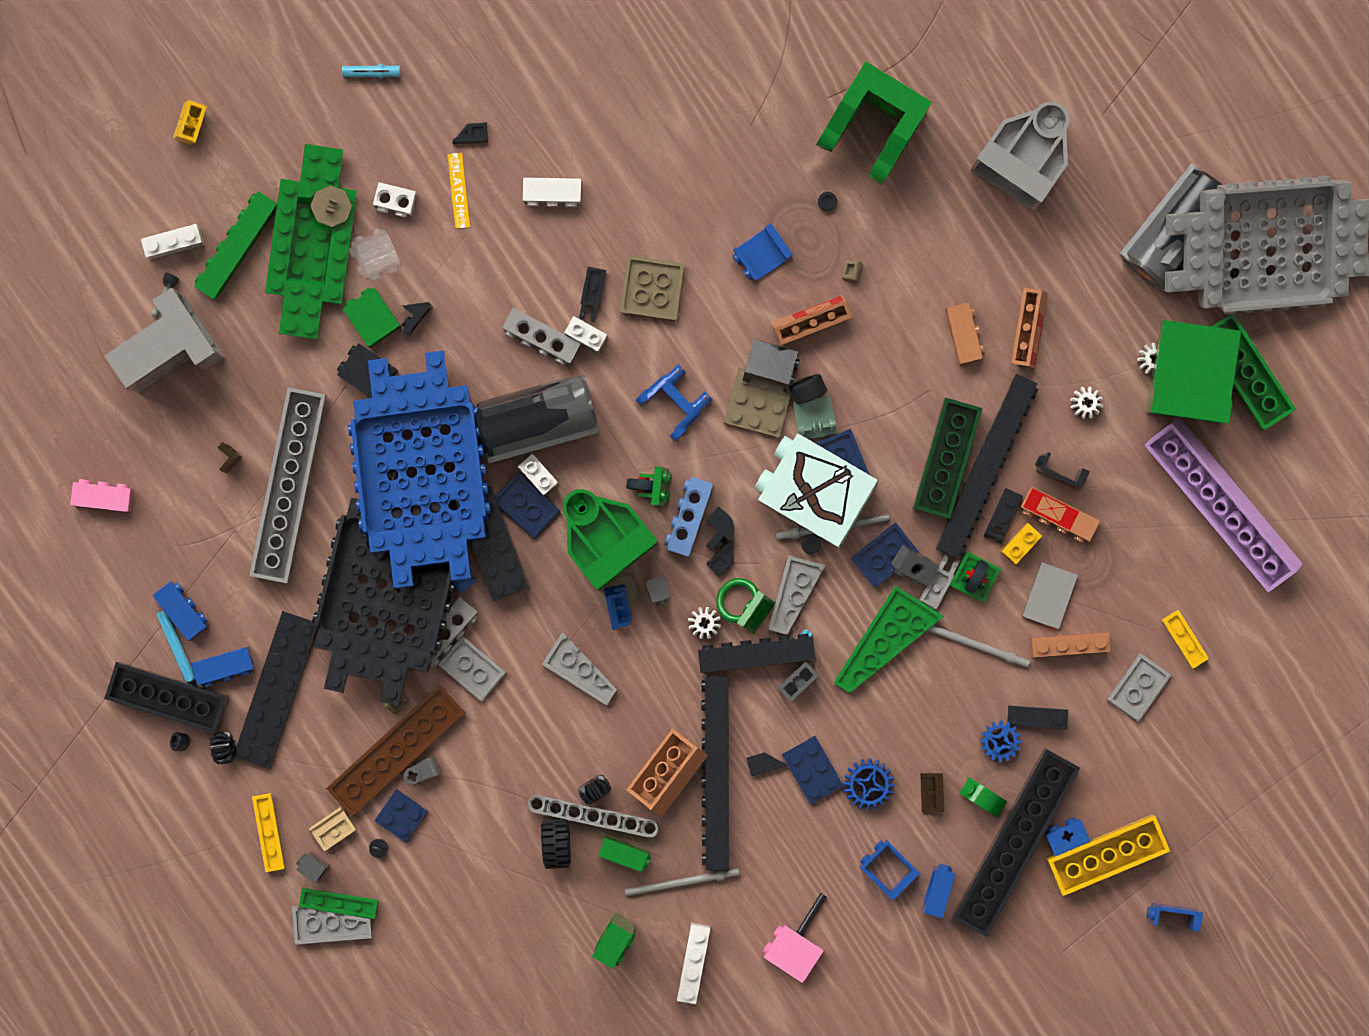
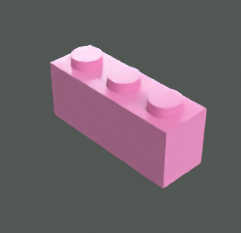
[70,479,133,512]

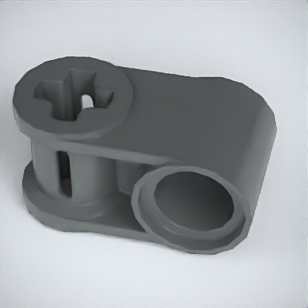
[404,755,442,785]

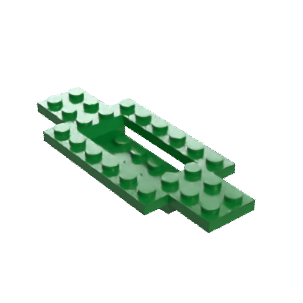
[265,144,357,340]

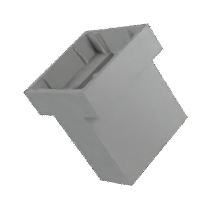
[105,288,225,393]

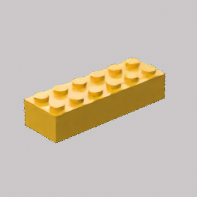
[1046,814,1170,896]

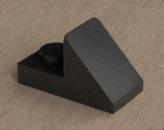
[402,302,432,336]

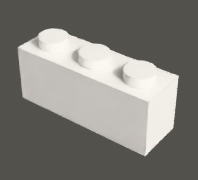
[523,178,582,207]
[141,224,205,260]

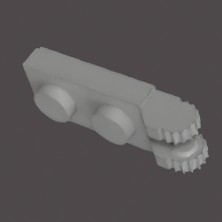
[919,554,959,610]

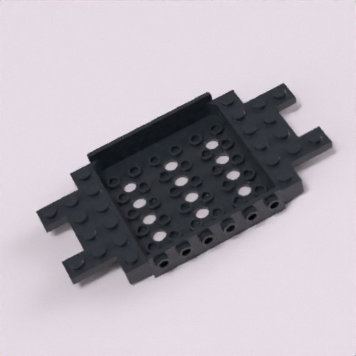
[312,470,456,706]

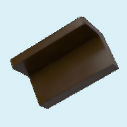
[217,442,242,473]

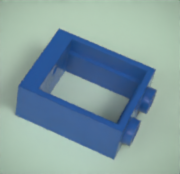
[859,839,920,900]
[921,863,955,918]

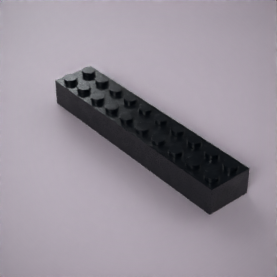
[952,748,1080,937]

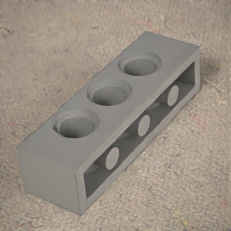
[502,308,582,366]
[430,597,478,669]

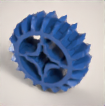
[843,758,895,810]

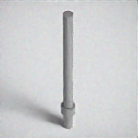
[775,514,890,540]
[927,625,1030,668]
[625,868,739,897]

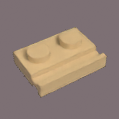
[309,807,357,852]

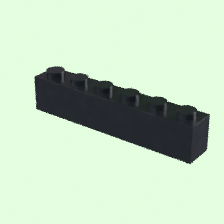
[698,633,816,673]

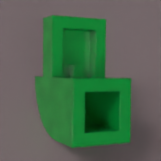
[960,777,1007,817]

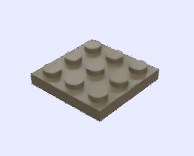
[619,255,684,321]
[724,368,794,438]

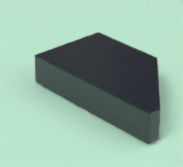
[452,122,488,144]
[706,539,734,577]
[746,752,786,776]

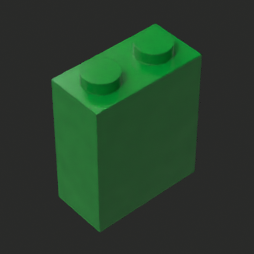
[343,287,401,348]
[598,835,651,872]

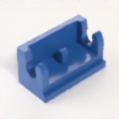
[604,584,632,630]

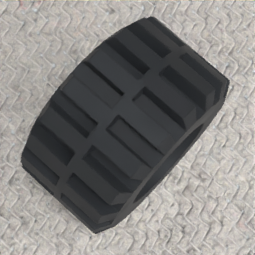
[541,819,571,869]

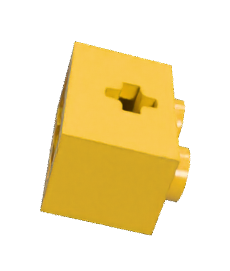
[173,100,207,145]
[1000,523,1042,565]

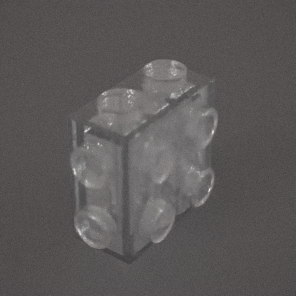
[349,227,402,282]

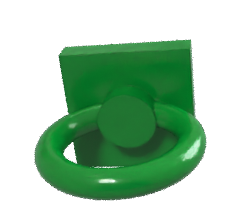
[716,578,775,634]

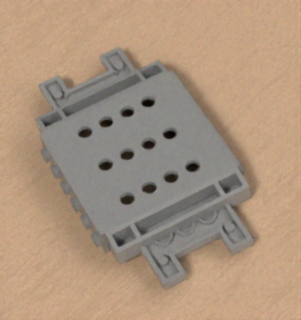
[1165,176,1369,314]

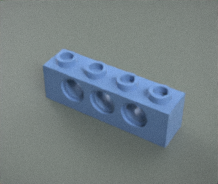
[664,477,713,557]

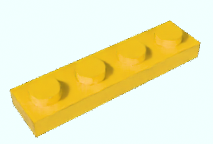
[252,793,285,872]

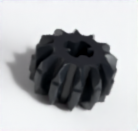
[210,731,236,765]
[578,775,611,805]

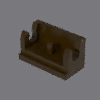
[920,773,944,812]

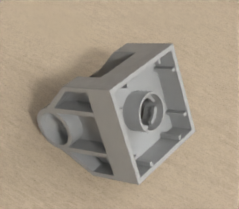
[971,102,1069,212]

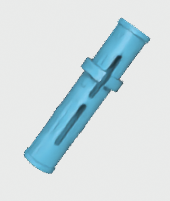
[342,64,401,79]

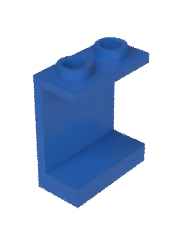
[732,223,793,282]
[1146,903,1203,932]

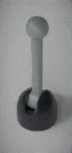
[151,272,180,317]

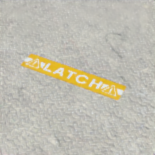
[448,153,470,229]

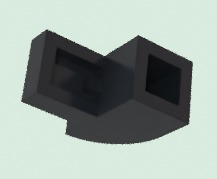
[706,506,734,551]

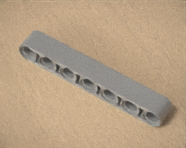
[528,795,659,837]

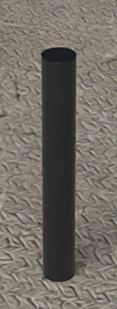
[796,893,827,936]

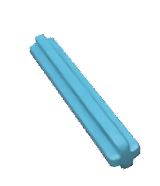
[157,611,195,682]

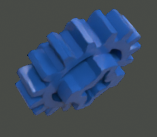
[980,720,1022,762]

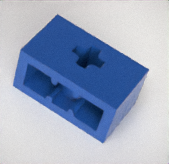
[1044,817,1090,856]

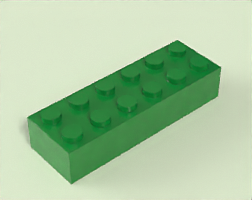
[1211,314,1296,431]
[592,912,636,969]

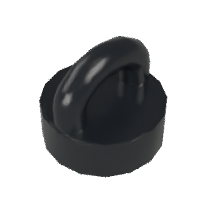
[170,732,190,752]
[369,838,388,858]

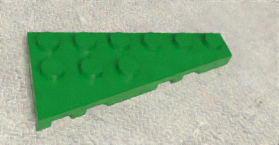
[834,586,944,693]

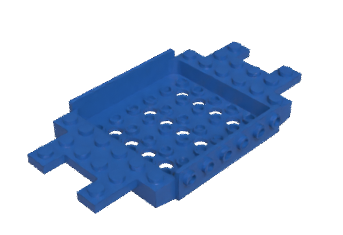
[348,350,491,589]

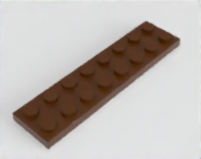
[326,685,466,817]

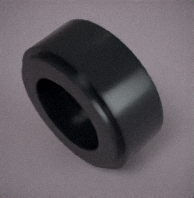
[818,192,837,211]
[801,535,821,554]

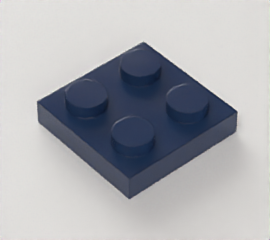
[374,789,428,843]

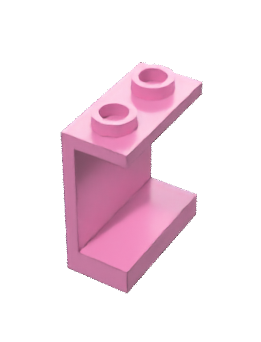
[763,924,824,983]

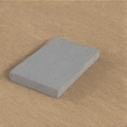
[1022,562,1078,629]
[438,635,507,702]
[1107,653,1172,722]

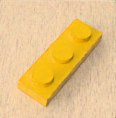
[1162,610,1209,669]

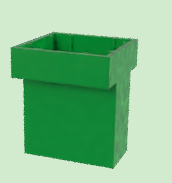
[1146,320,1241,424]

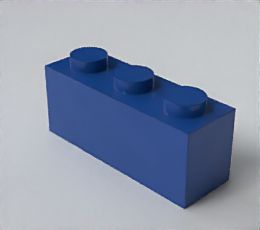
[152,581,209,641]
[191,647,255,688]

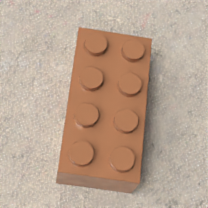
[626,728,708,817]

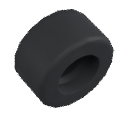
[789,374,827,404]

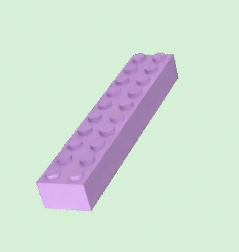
[1145,416,1303,592]

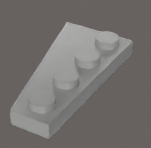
[768,555,825,634]
[542,632,617,705]
[292,906,372,945]

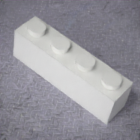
[677,922,710,1004]

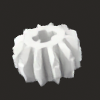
[1137,343,1157,375]
[1070,387,1103,419]
[688,607,721,639]

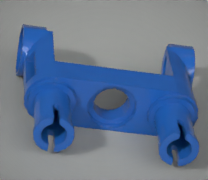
[635,364,713,442]

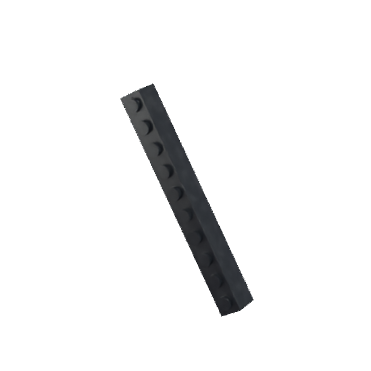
[935,374,1039,558]
[701,676,729,870]

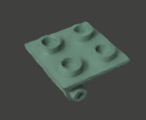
[793,396,837,439]

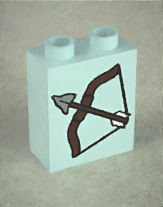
[754,433,878,548]

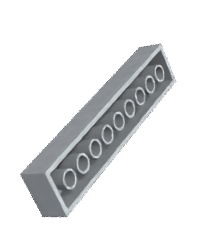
[249,387,328,584]

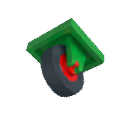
[626,466,672,507]
[949,551,1001,603]

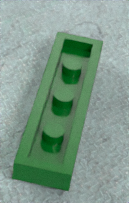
[299,887,379,919]

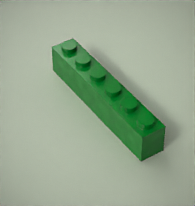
[194,191,277,301]

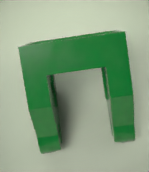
[816,61,932,185]
[563,489,659,590]

